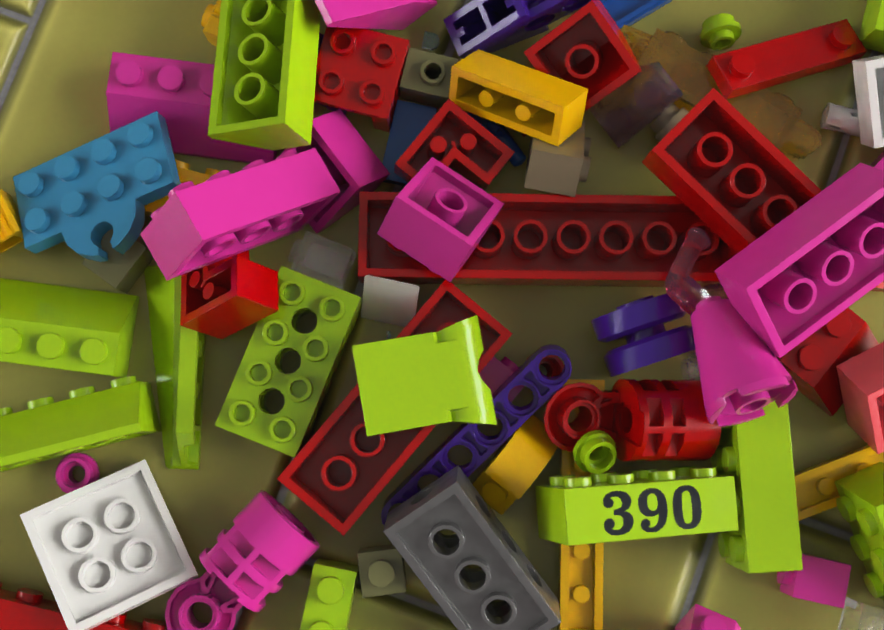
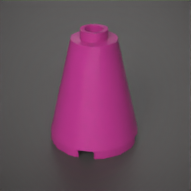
[690,296,798,427]

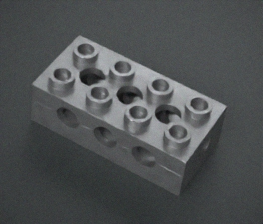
[383,465,561,630]

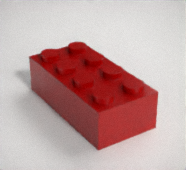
[642,87,822,254]

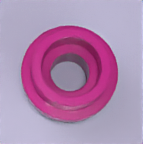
[55,453,100,494]

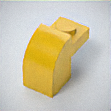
[472,415,558,515]

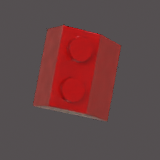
[523,0,642,112]
[775,308,879,416]

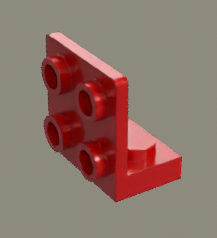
[314,27,410,133]

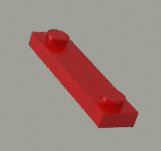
[706,19,867,100]

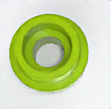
[699,13,742,51]
[573,430,617,474]

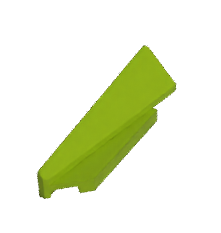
[144,265,206,470]

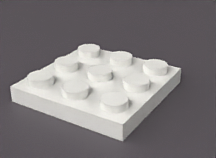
[20,459,198,630]

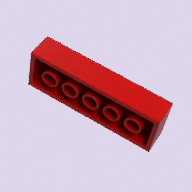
[277,279,513,536]

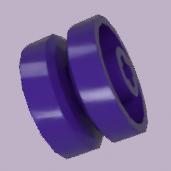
[591,290,695,377]

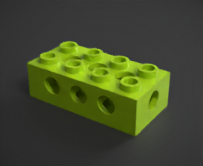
[215,266,362,458]

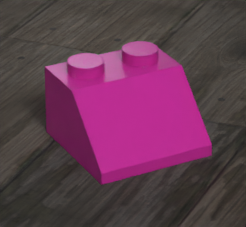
[280,109,390,234]
[377,157,504,282]

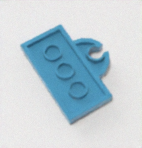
[13,111,181,262]

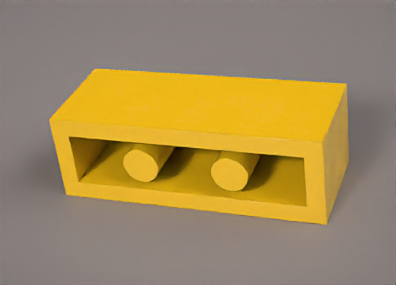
[449,49,588,147]

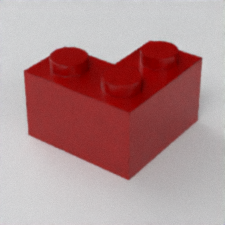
[394,98,515,191]
[180,250,279,339]

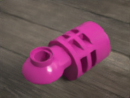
[164,490,320,630]

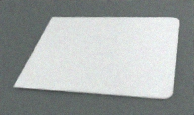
[361,275,420,327]

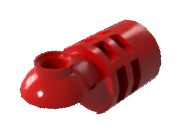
[543,379,722,462]

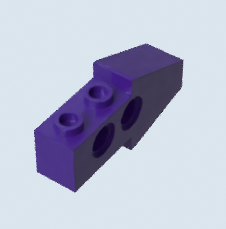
[443,0,591,59]

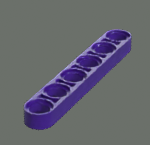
[381,344,572,526]

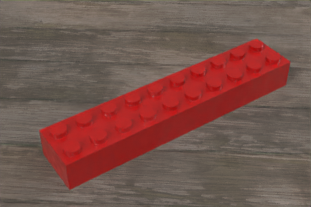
[358,191,736,288]

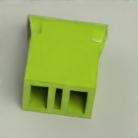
[352,315,497,437]

